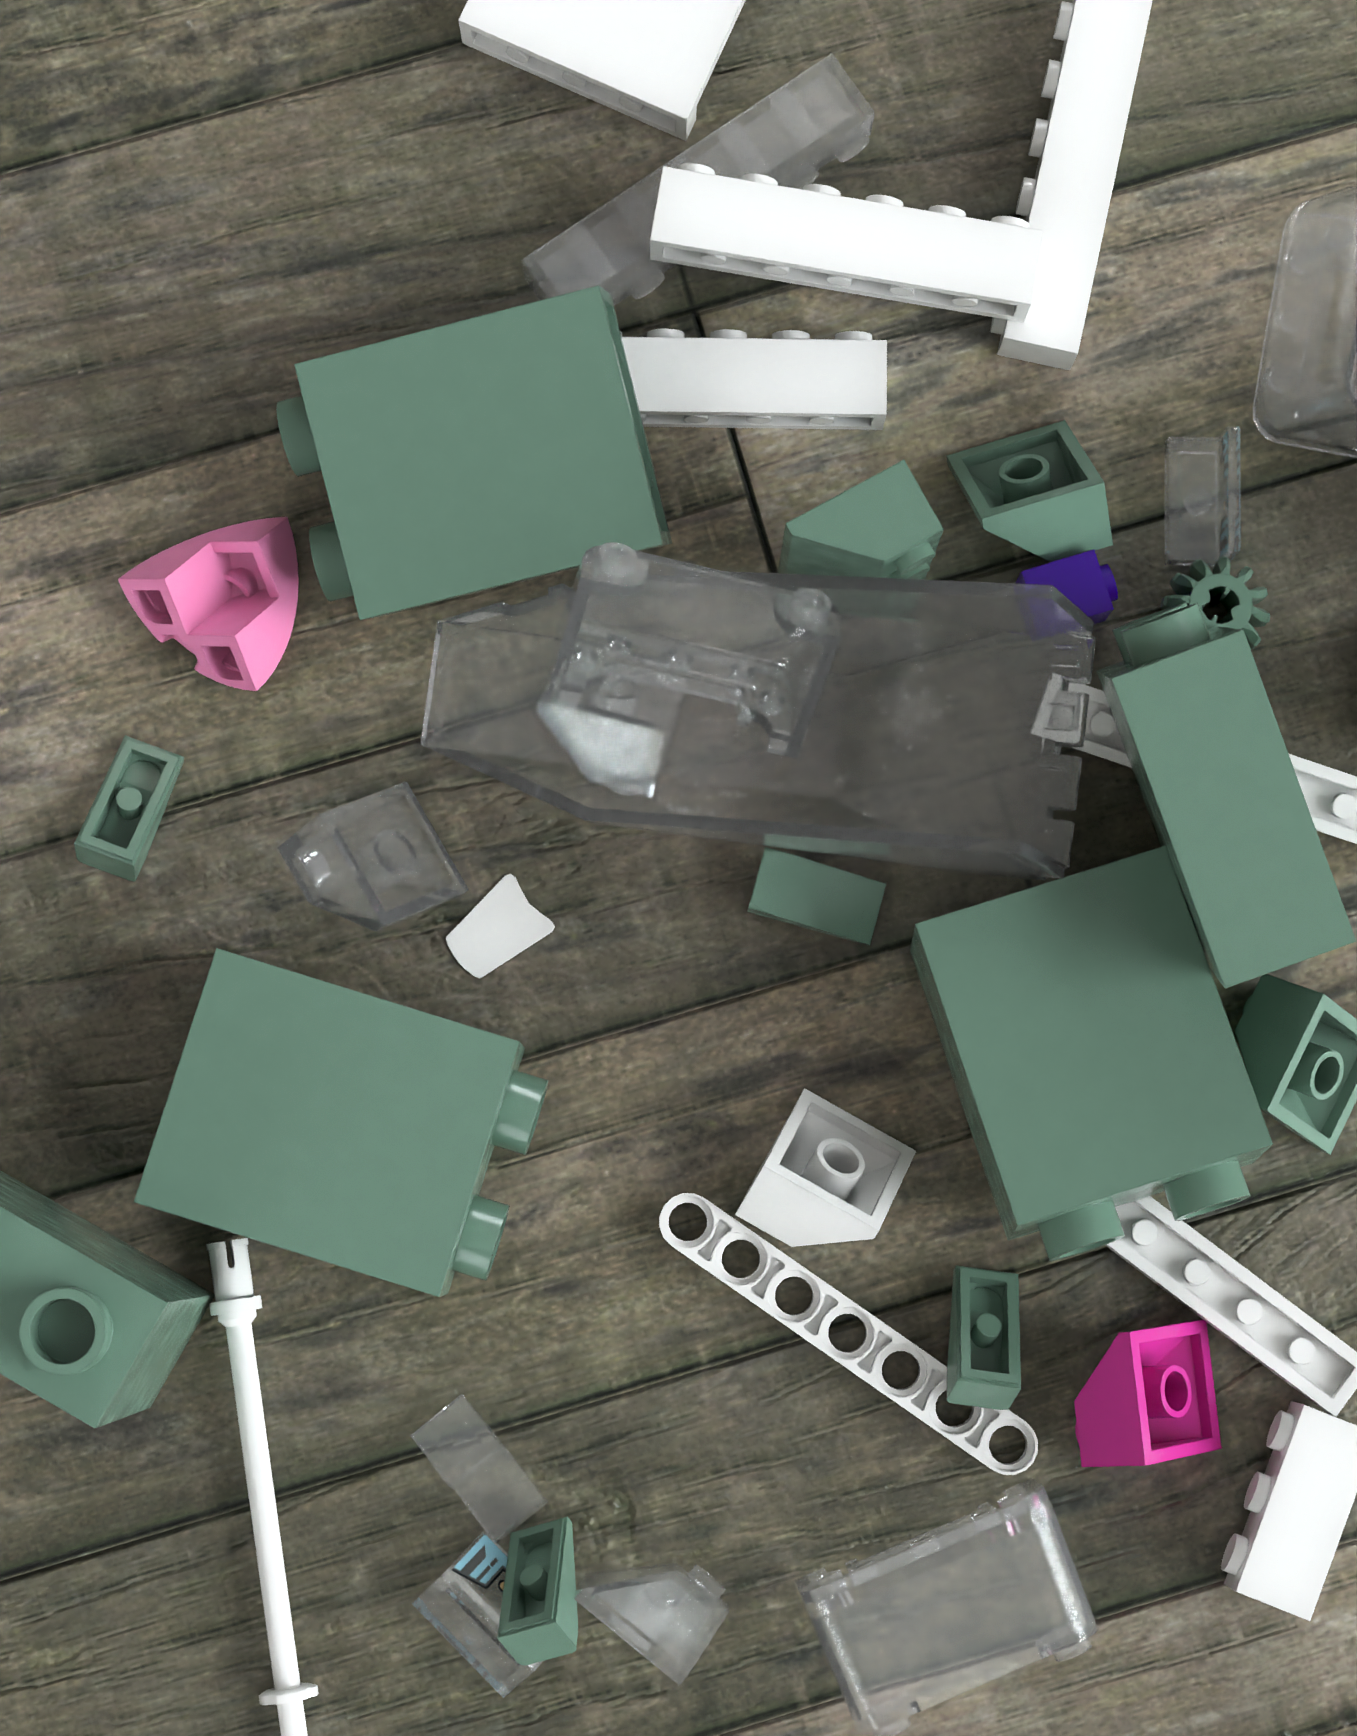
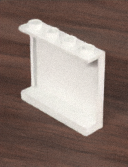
[458,0,746,141]

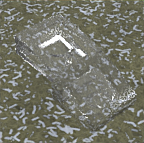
[410,1394,548,1543]

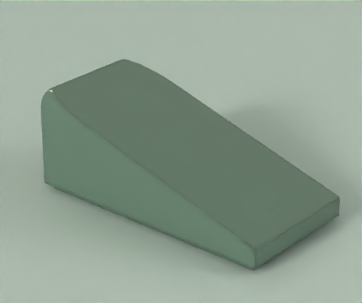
[74,735,184,882]
[747,847,886,945]
[947,1265,1021,1410]
[497,1516,578,1665]

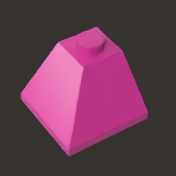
[1074,1319,1222,1467]

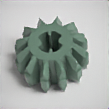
[1160,557,1270,649]

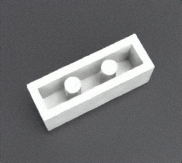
[1221,1401,1357,1621]

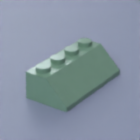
[777,460,944,616]

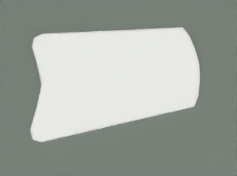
[446,874,555,979]

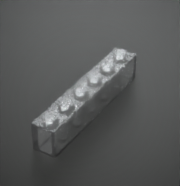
[522,53,875,306]

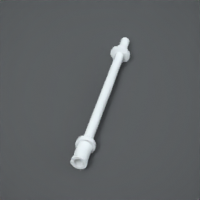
[206,1238,319,1736]

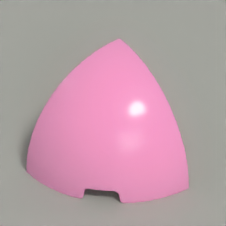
[118,517,299,691]

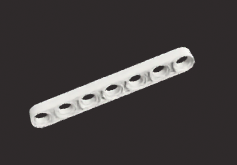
[659,1193,1038,1475]

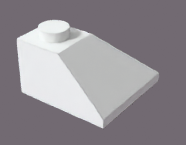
[735,1088,916,1247]

